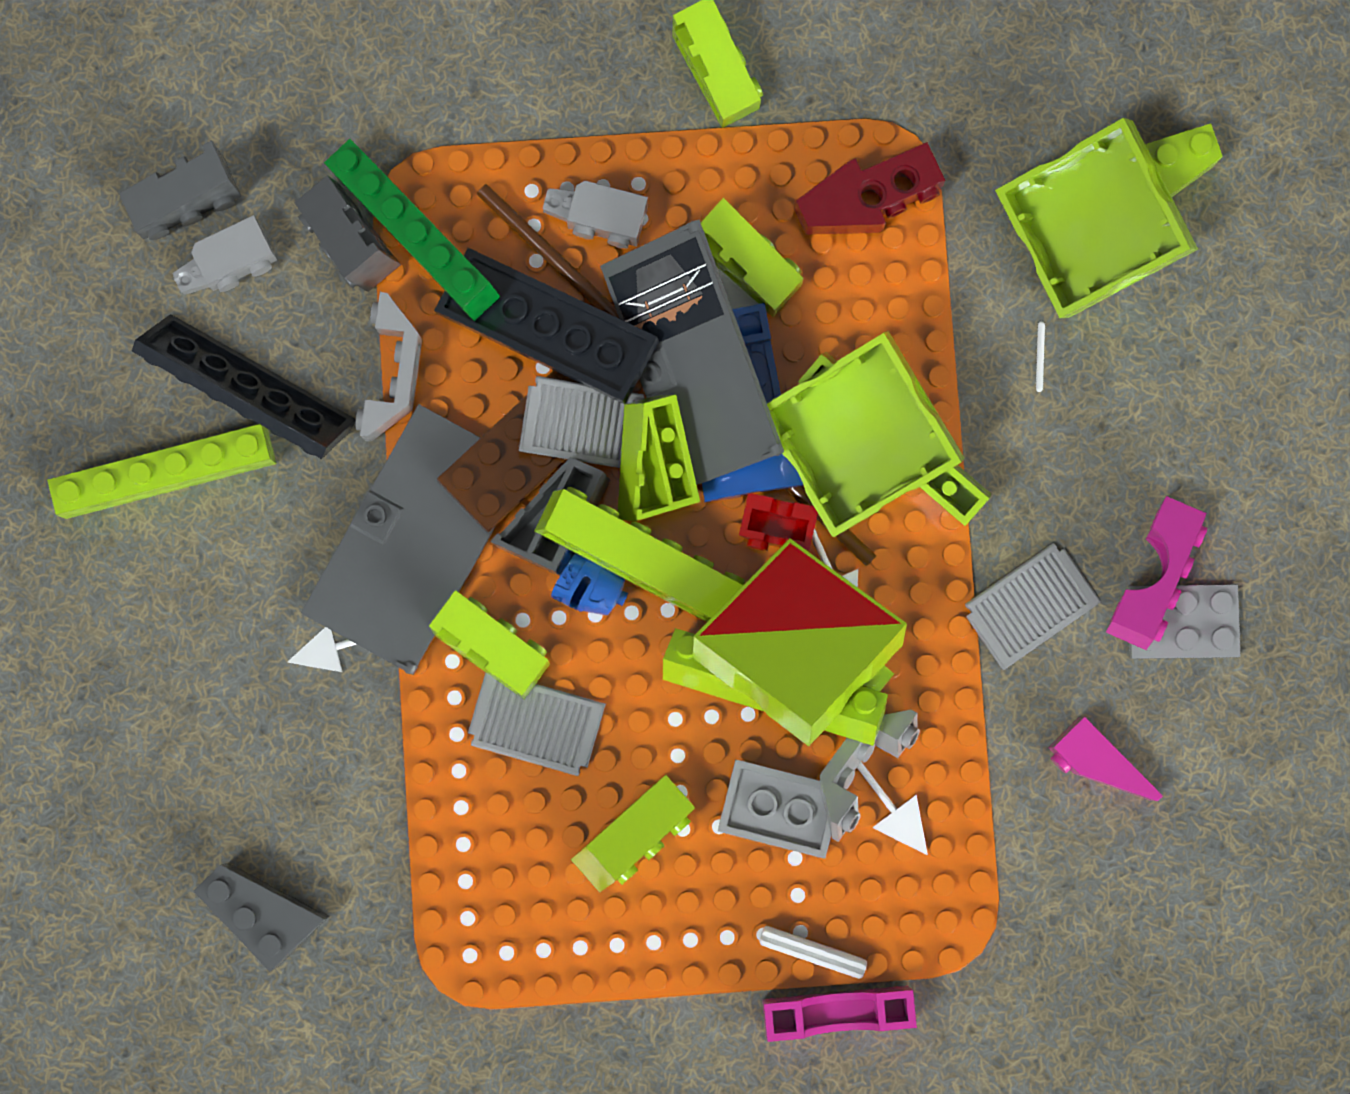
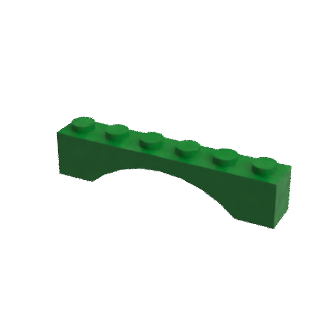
[324,139,500,321]

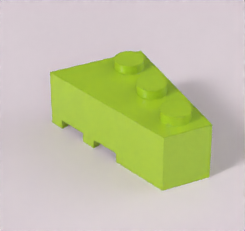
[672,0,763,128]
[1145,123,1223,197]
[701,198,804,317]
[618,394,700,521]
[429,590,550,700]
[571,775,695,893]

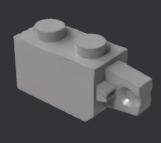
[543,181,648,249]
[172,215,277,295]

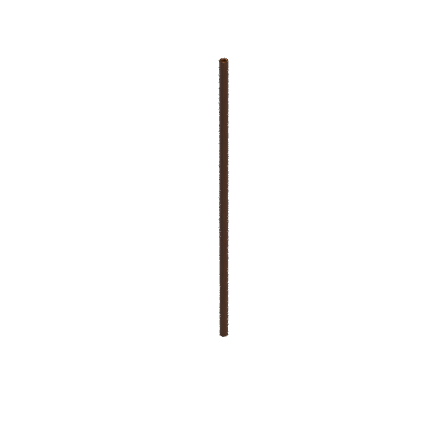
[477,184,876,566]

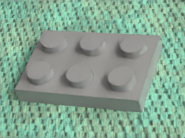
[1127,585,1241,659]
[717,759,831,859]

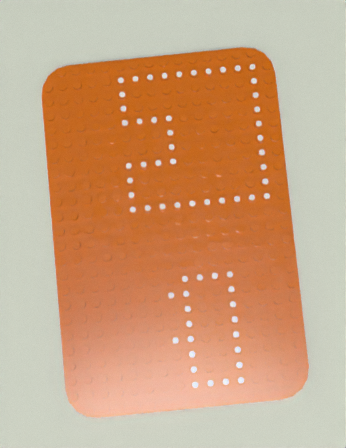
[373,119,999,1009]

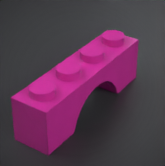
[1106,496,1208,650]
[762,985,917,1042]

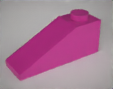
[1048,717,1163,801]

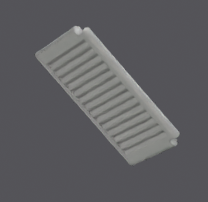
[519,376,644,468]
[965,543,1101,671]
[468,673,606,776]

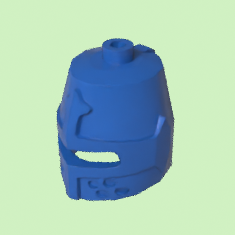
[551,553,628,616]

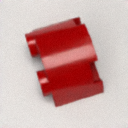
[739,493,818,552]

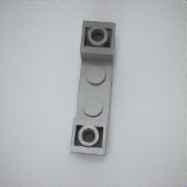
[356,292,422,441]
[820,710,920,842]

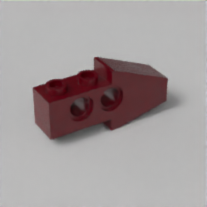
[794,142,946,235]

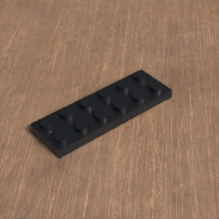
[434,248,659,404]
[132,314,356,459]

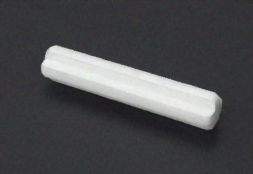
[760,926,867,979]

